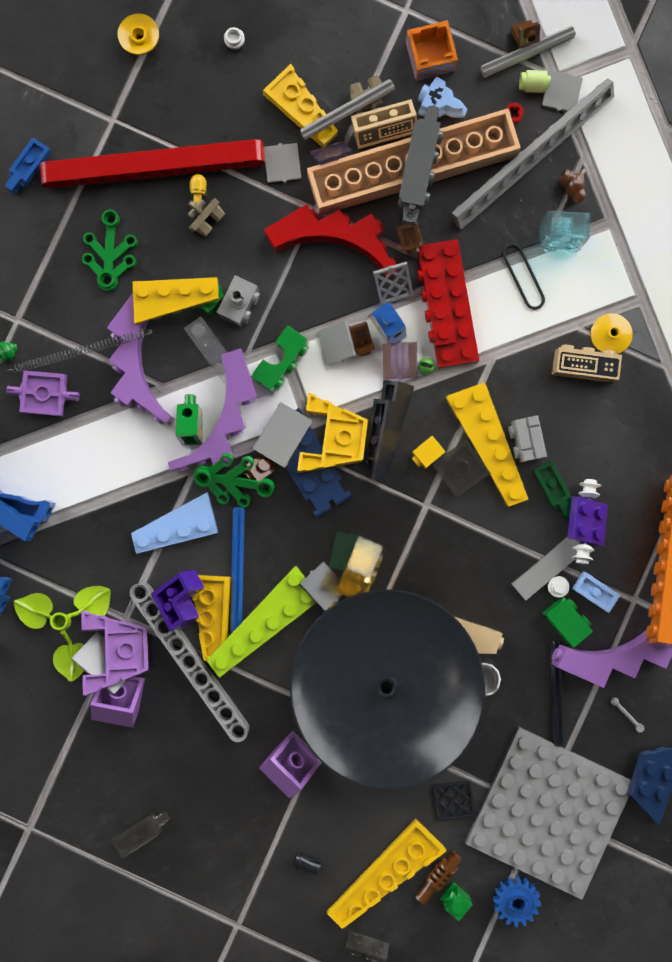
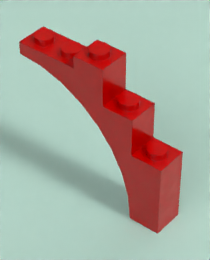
[264,204,397,280]

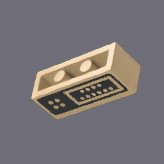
[351,99,417,149]
[552,345,622,383]

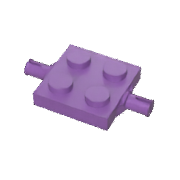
[6,371,80,416]

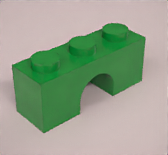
[251,325,309,393]

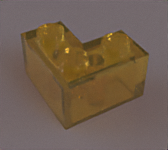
[336,537,383,597]

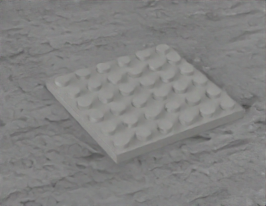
[465,726,631,899]

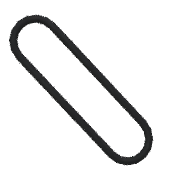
[502,243,545,310]

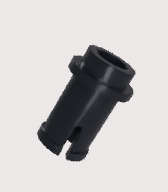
[293,852,321,875]

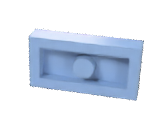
[572,571,620,613]

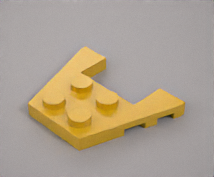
[297,393,368,473]

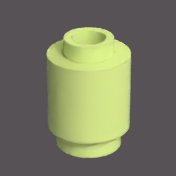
[519,70,551,93]

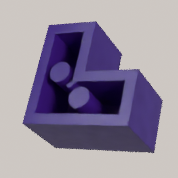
[151,570,204,631]

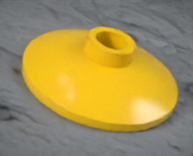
[118,14,159,55]
[591,314,633,354]

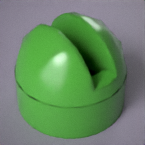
[418,358,435,375]

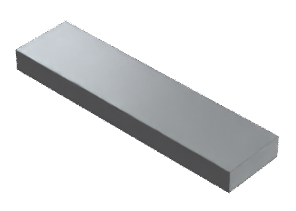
[512,537,580,600]

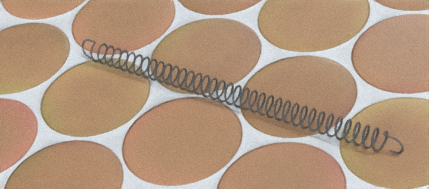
[7,329,152,373]

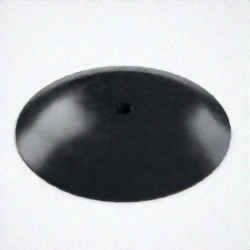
[290,589,485,790]

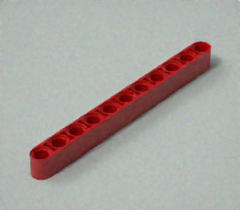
[40,139,265,188]

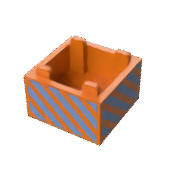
[406,20,458,81]

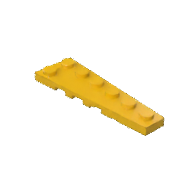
[445,382,529,507]
[327,818,447,929]

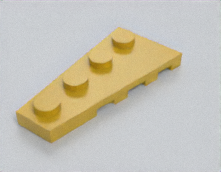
[192,575,231,661]

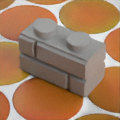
[508,415,547,463]

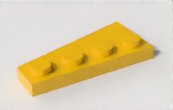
[263,64,338,149]
[133,277,219,325]

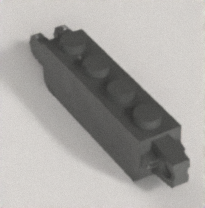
[398,105,443,225]

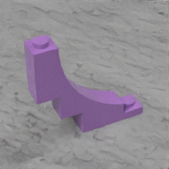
[551,629,672,688]

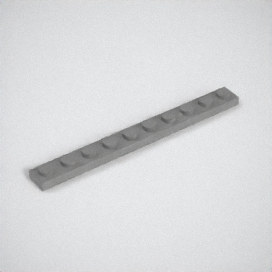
[452,78,615,229]

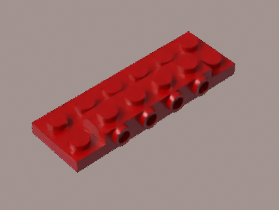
[417,239,480,369]

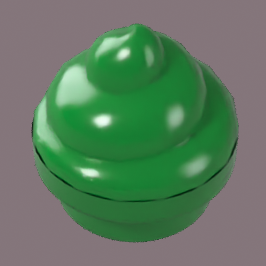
[0,341,17,362]

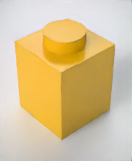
[411,436,445,469]

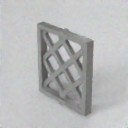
[373,262,413,305]

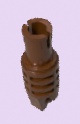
[415,850,461,905]

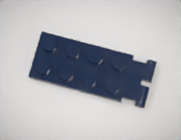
[263,408,352,518]

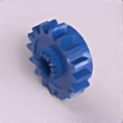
[493,876,541,927]

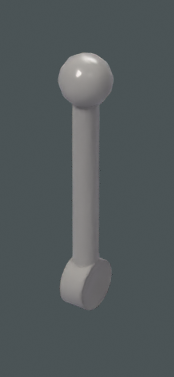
[611,698,644,732]

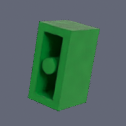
[542,597,593,648]

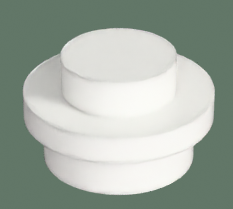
[224,27,245,49]
[548,576,569,597]

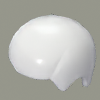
[482,663,501,697]

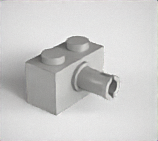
[217,275,260,327]

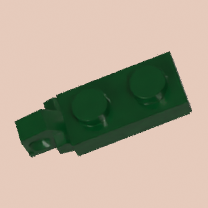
[532,460,571,518]

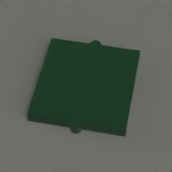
[329,532,370,575]

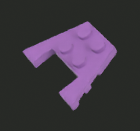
[81,611,148,696]

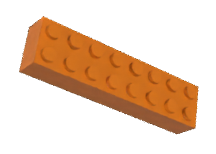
[646,475,672,648]

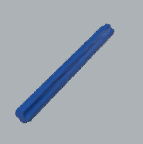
[230,507,245,632]

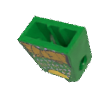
[176,394,203,445]

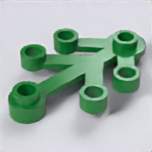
[82,209,138,291]
[193,452,275,508]

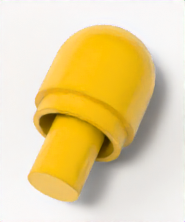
[190,174,207,204]

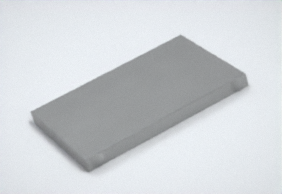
[252,402,312,468]
[71,632,126,695]

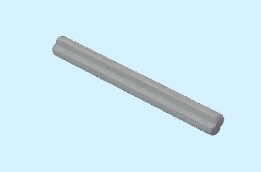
[480,26,576,78]
[300,79,395,139]

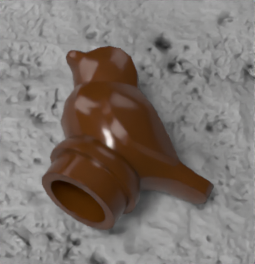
[557,168,587,203]

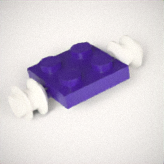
[567,479,608,564]

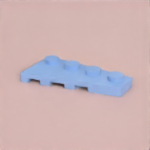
[131,492,218,554]

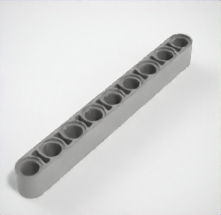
[130,582,249,742]

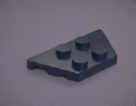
[627,747,672,825]

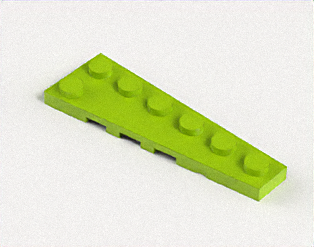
[206,566,315,678]

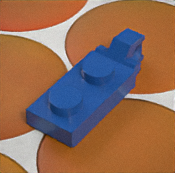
[5,138,52,195]

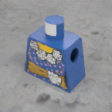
[368,302,407,347]

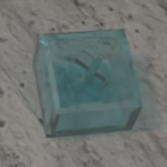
[538,211,591,253]

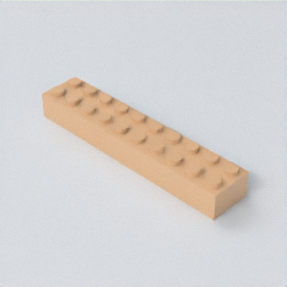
[307,109,521,216]

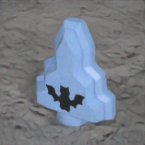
[418,76,467,118]

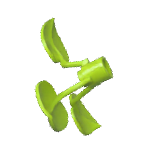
[14,586,111,681]

